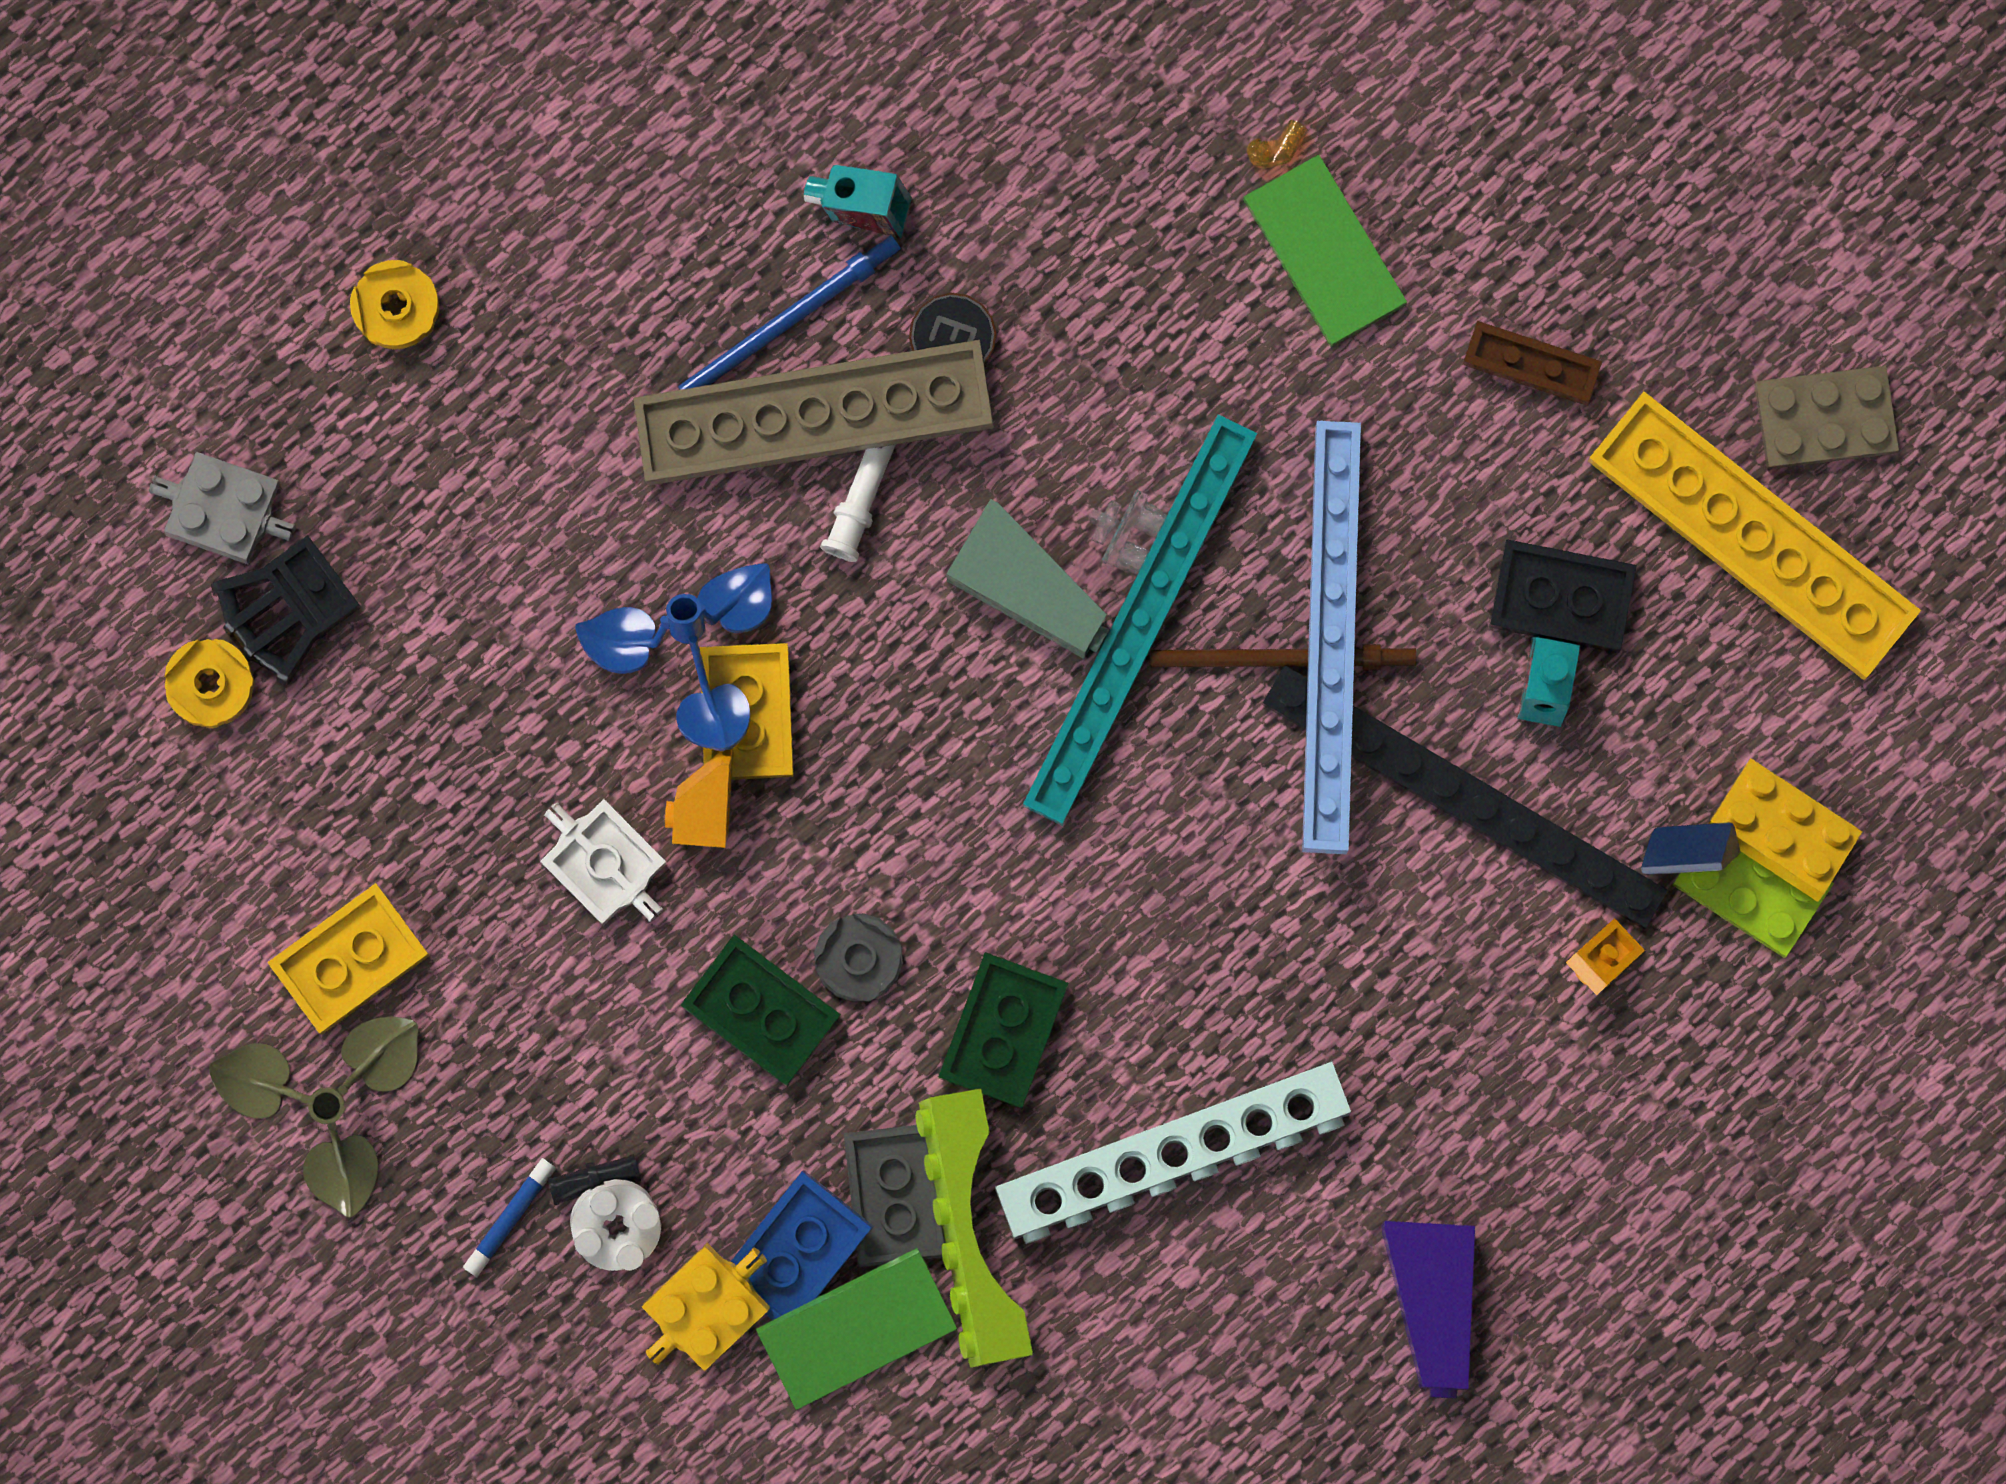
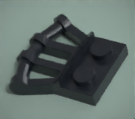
[211,535,361,686]

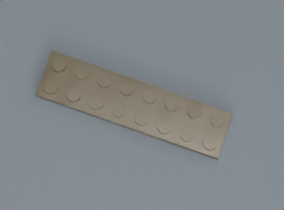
[633,340,994,486]

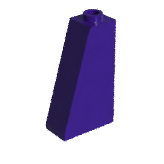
[1382,1221,1475,1398]

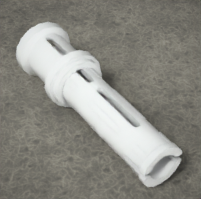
[820,445,895,562]

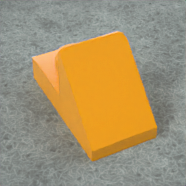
[1566,918,1645,995]

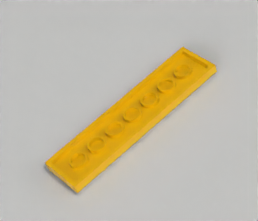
[1588,391,1921,680]

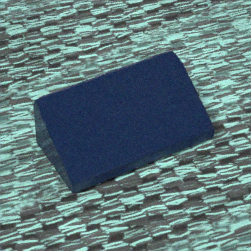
[1641,822,1741,875]

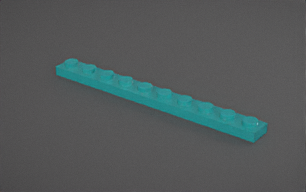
[1023,414,1257,826]

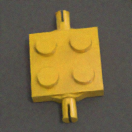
[642,1243,770,1371]

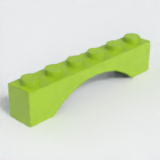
[916,1089,1033,1368]

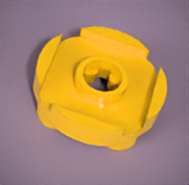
[350,260,439,349]
[165,639,255,728]

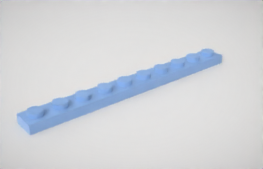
[1302,421,1361,855]

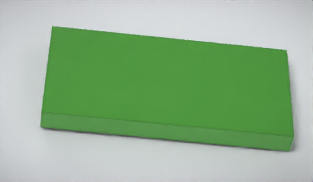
[1243,155,1407,347]
[756,1248,957,1410]

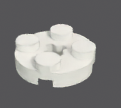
[570,1179,661,1271]

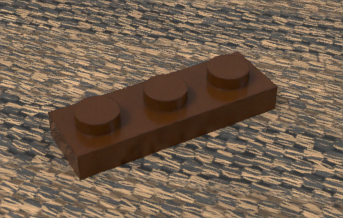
[1462,321,1602,406]

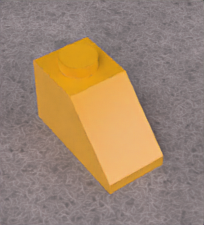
[665,749,733,848]

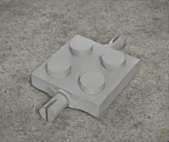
[149,452,296,564]

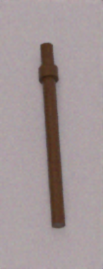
[1151,644,1416,671]

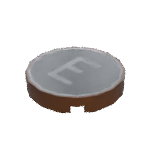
[909,292,996,367]

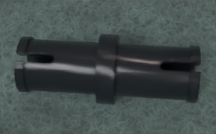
[547,1154,641,1206]

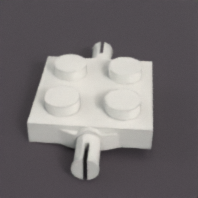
[540,799,667,926]

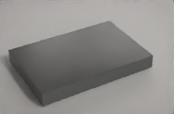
[844,1125,946,1268]

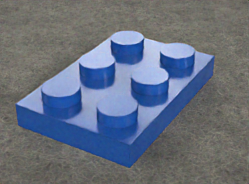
[730,1170,874,1320]

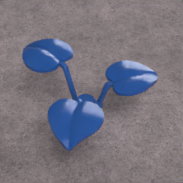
[575,563,772,751]

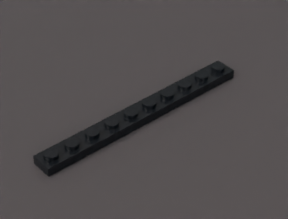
[1262,666,1668,930]

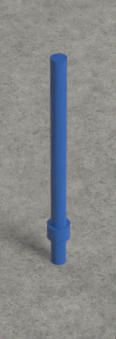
[678,235,901,390]

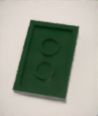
[680,934,841,1087]
[938,952,1069,1110]

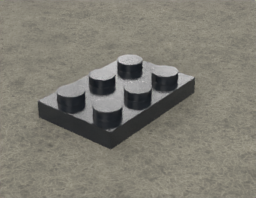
[1489,539,1637,653]

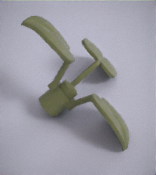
[209,1016,418,1218]

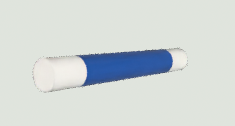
[463,1158,556,1278]

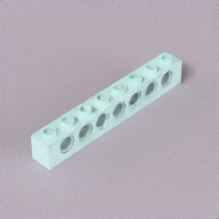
[995,1062,1351,1244]

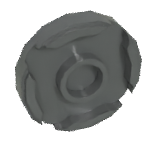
[814,913,903,1002]

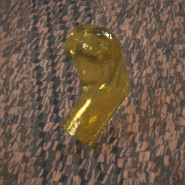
[1247,120,1308,169]

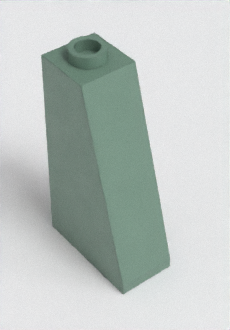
[946,499,1110,659]

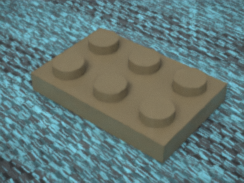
[1754,366,1899,469]

